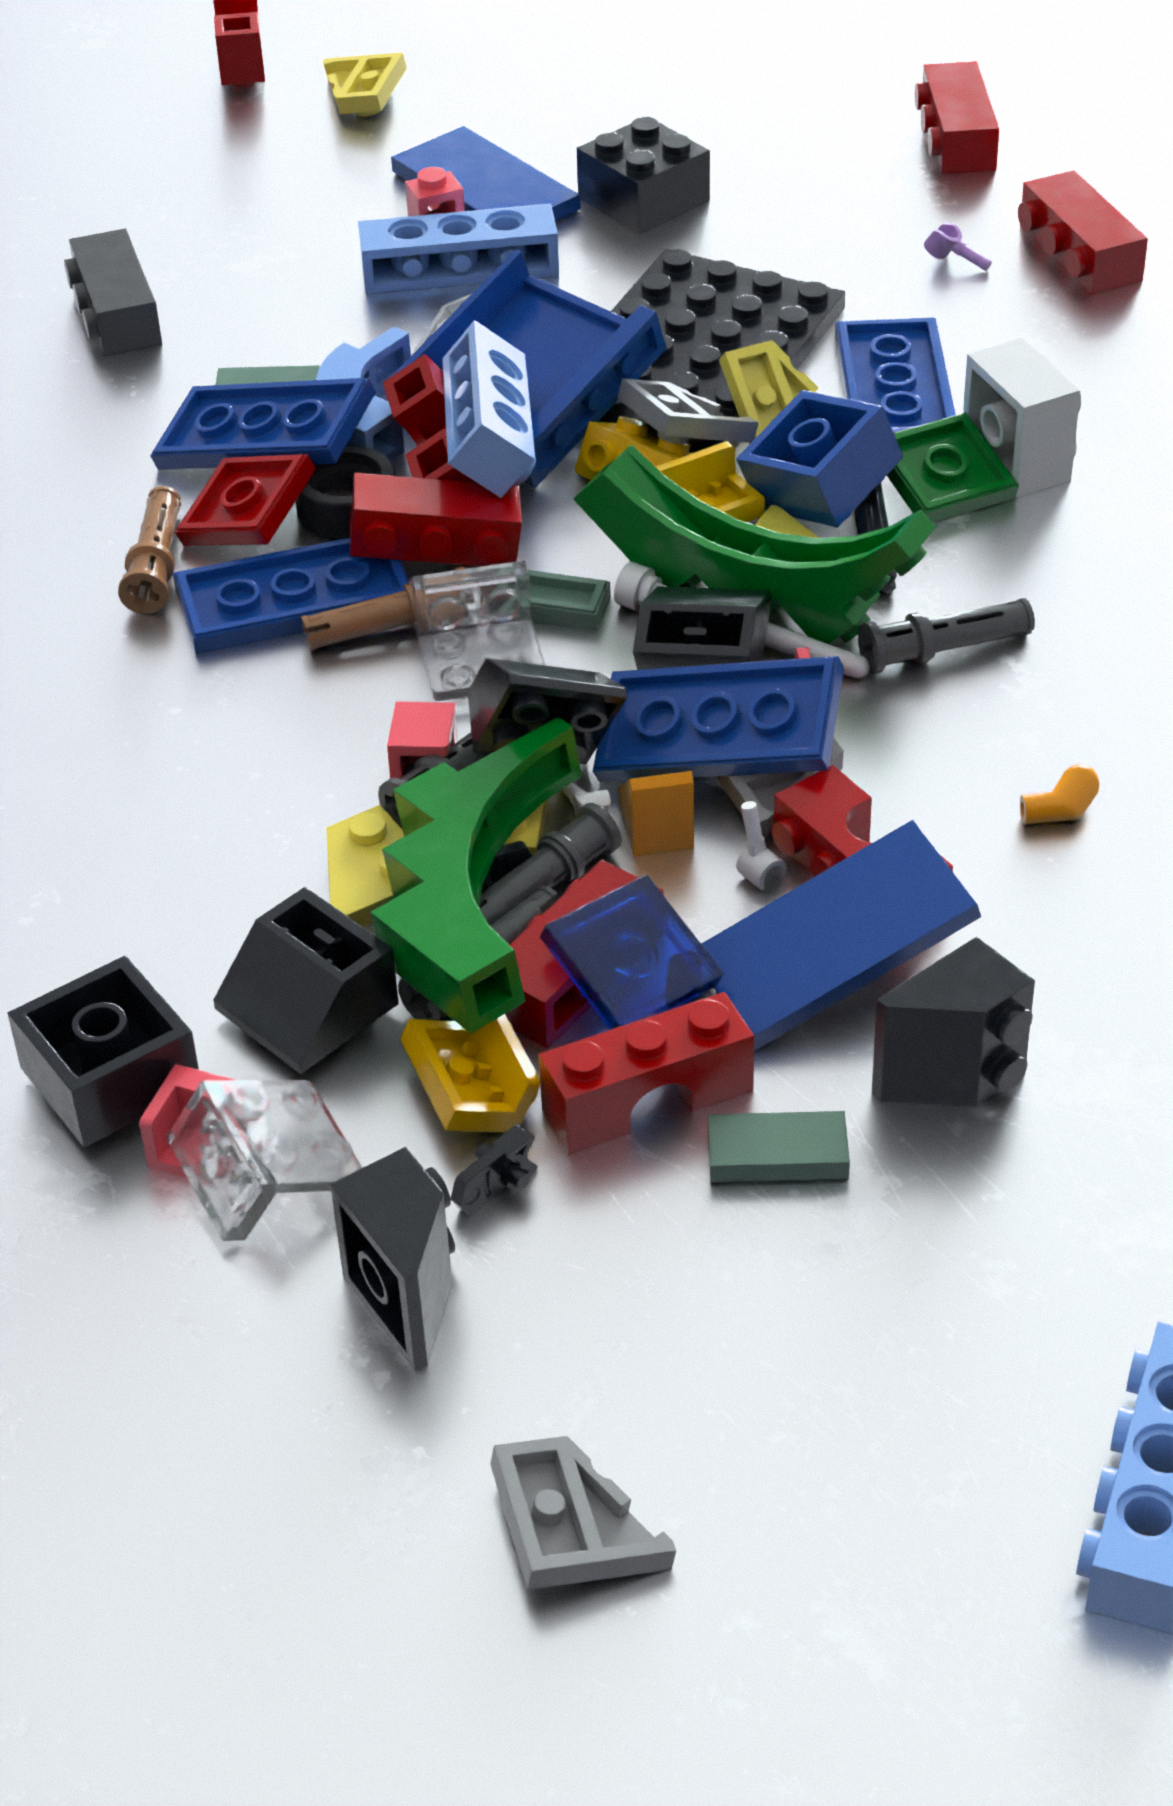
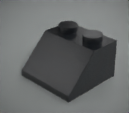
[871,936,1035,1107]
[330,1147,455,1372]

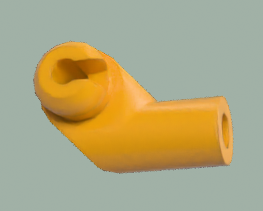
[1019,764,1100,825]

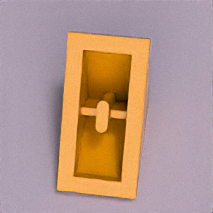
[617,771,694,857]

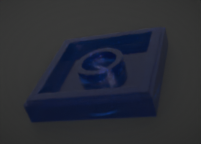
[540,874,724,1030]

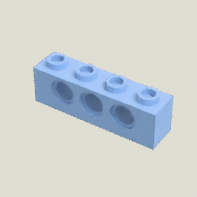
[358,204,559,294]
[442,320,536,498]
[1076,1322,1173,1634]

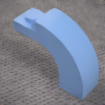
[316,327,411,461]

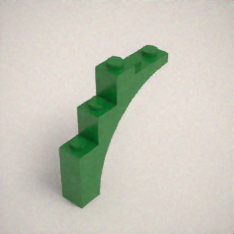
[573,444,937,644]
[370,717,582,1034]

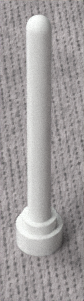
[614,561,870,679]

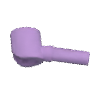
[924,223,992,272]

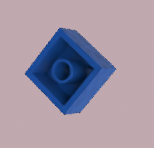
[736,390,903,528]

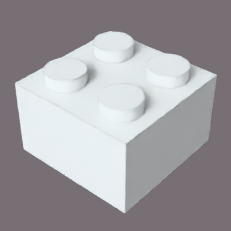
[963,337,1082,498]

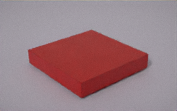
[174,454,316,546]

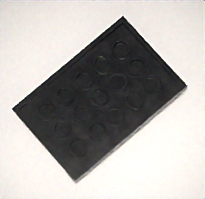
[598,249,846,453]

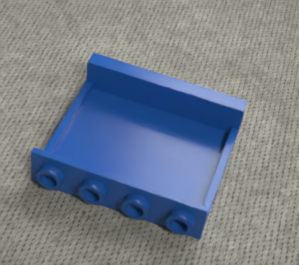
[392,249,667,489]

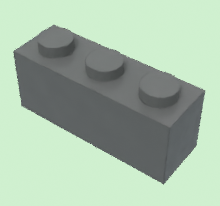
[64,228,163,357]

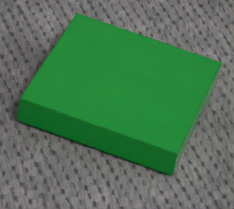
[886,412,1019,523]

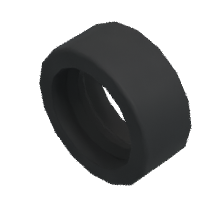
[295,446,395,539]

